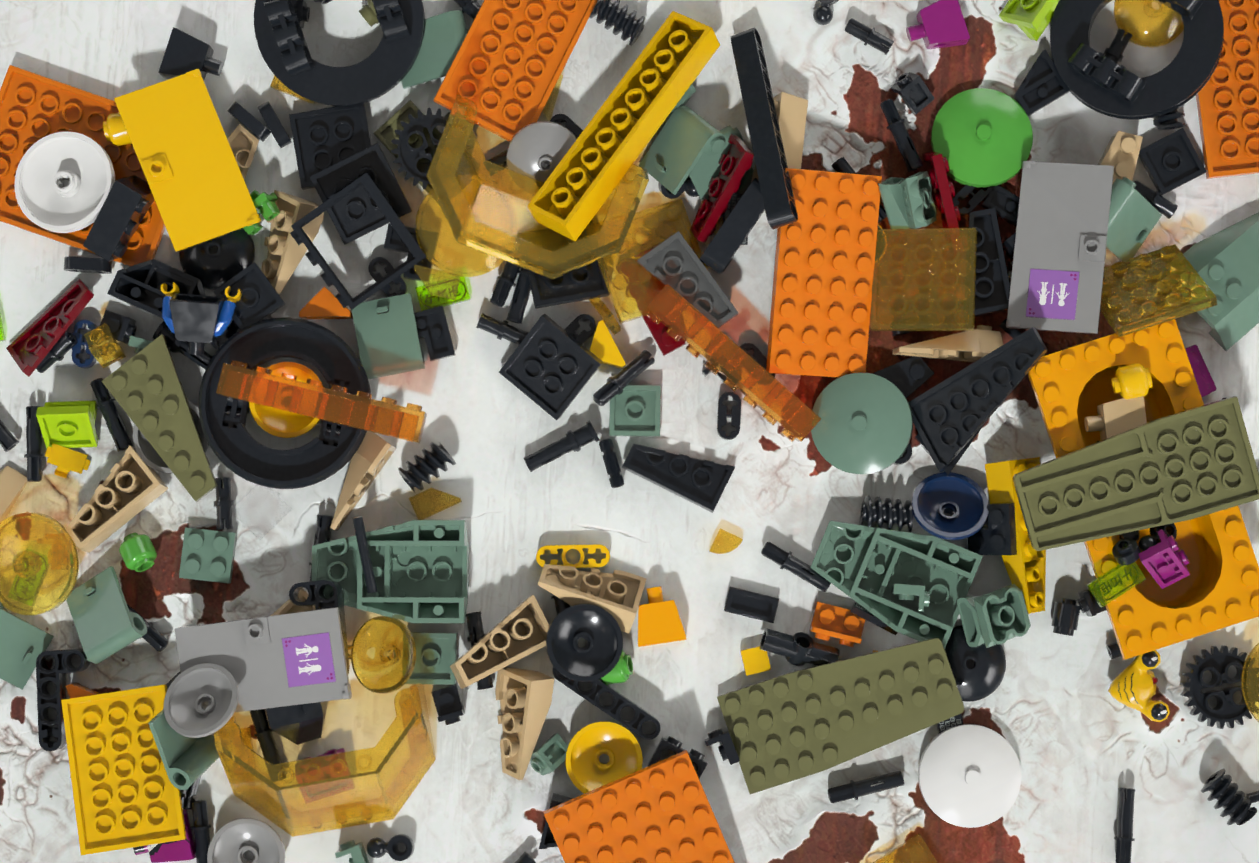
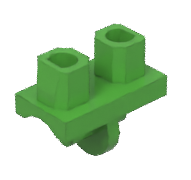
[243,190,280,235]

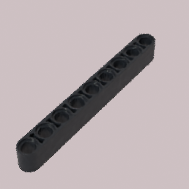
[731,27,798,230]

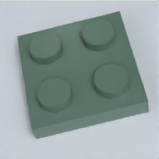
[609,385,661,437]
[179,527,237,583]
[404,632,457,685]

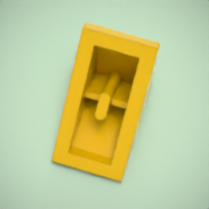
[590,320,626,369]

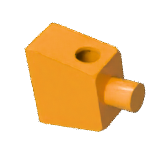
[638,586,687,647]

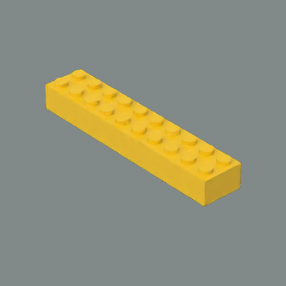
[527,11,720,242]

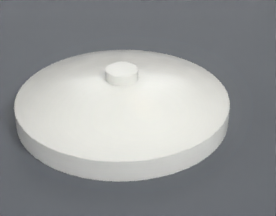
[14,132,115,233]
[918,724,1021,828]

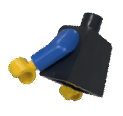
[161,282,241,355]

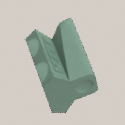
[878,171,937,231]
[957,584,1031,648]

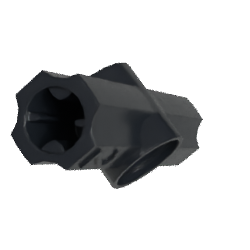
[760,629,840,666]

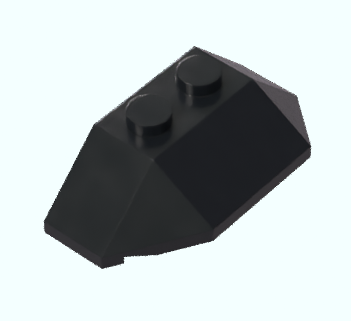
[107,259,206,319]
[265,702,324,745]

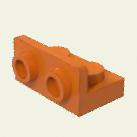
[809,601,865,647]

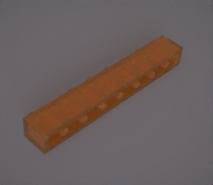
[646,284,821,442]
[216,360,427,444]

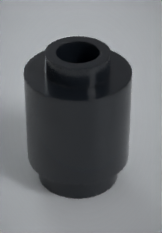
[1051,598,1081,636]

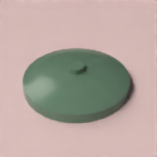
[811,373,913,474]

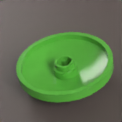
[931,88,1033,188]

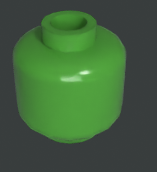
[119,533,157,572]
[600,650,633,685]

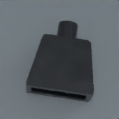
[158,27,223,81]

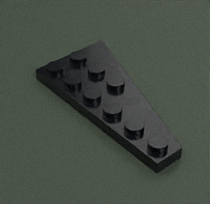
[908,327,1047,472]

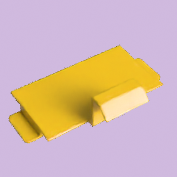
[45,443,90,478]

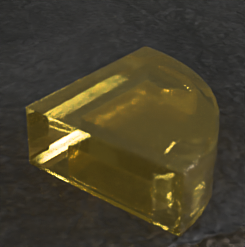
[709,529,743,554]

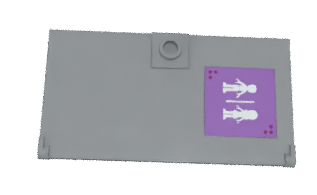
[1006,161,1114,334]
[174,607,352,712]

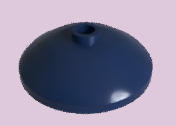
[912,472,989,540]

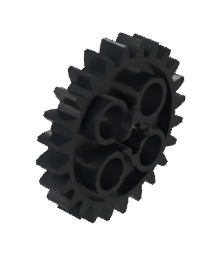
[391,108,473,190]
[1180,645,1259,729]

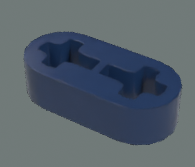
[71,320,99,368]

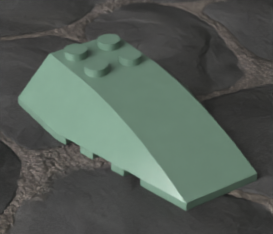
[1156,212,1259,351]
[312,520,469,623]
[810,521,983,649]

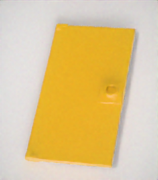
[114,69,261,252]

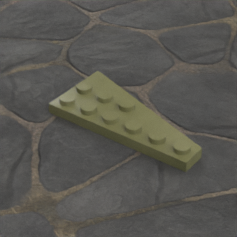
[102,334,217,502]

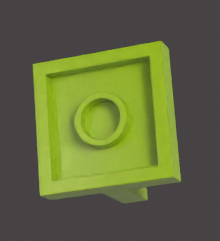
[999,0,1059,41]
[36,400,98,449]

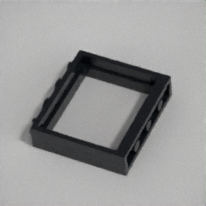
[290,172,427,310]

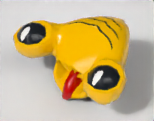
[1108,650,1170,722]

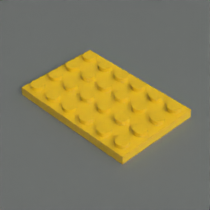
[61,684,187,855]

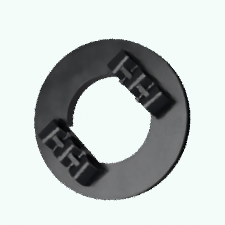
[254,0,425,106]
[1050,0,1224,120]
[199,317,372,489]

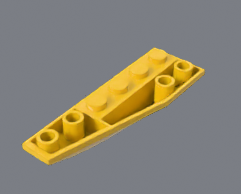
[985,457,1046,614]

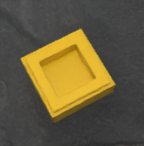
[740,646,771,676]

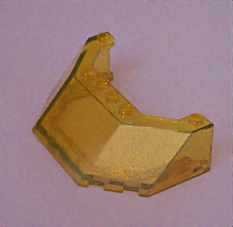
[426,94,649,279]
[214,684,436,837]

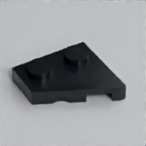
[1013,49,1071,117]

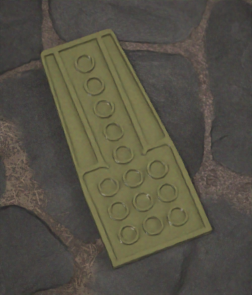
[1013,396,1259,551]
[717,638,964,794]

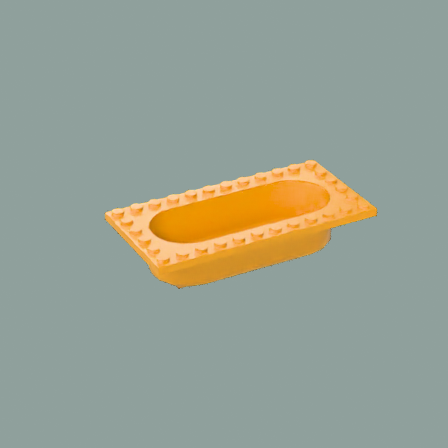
[1028,315,1259,660]

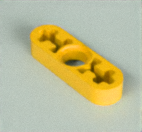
[536,545,610,568]

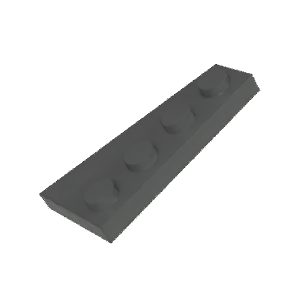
[637,231,738,329]

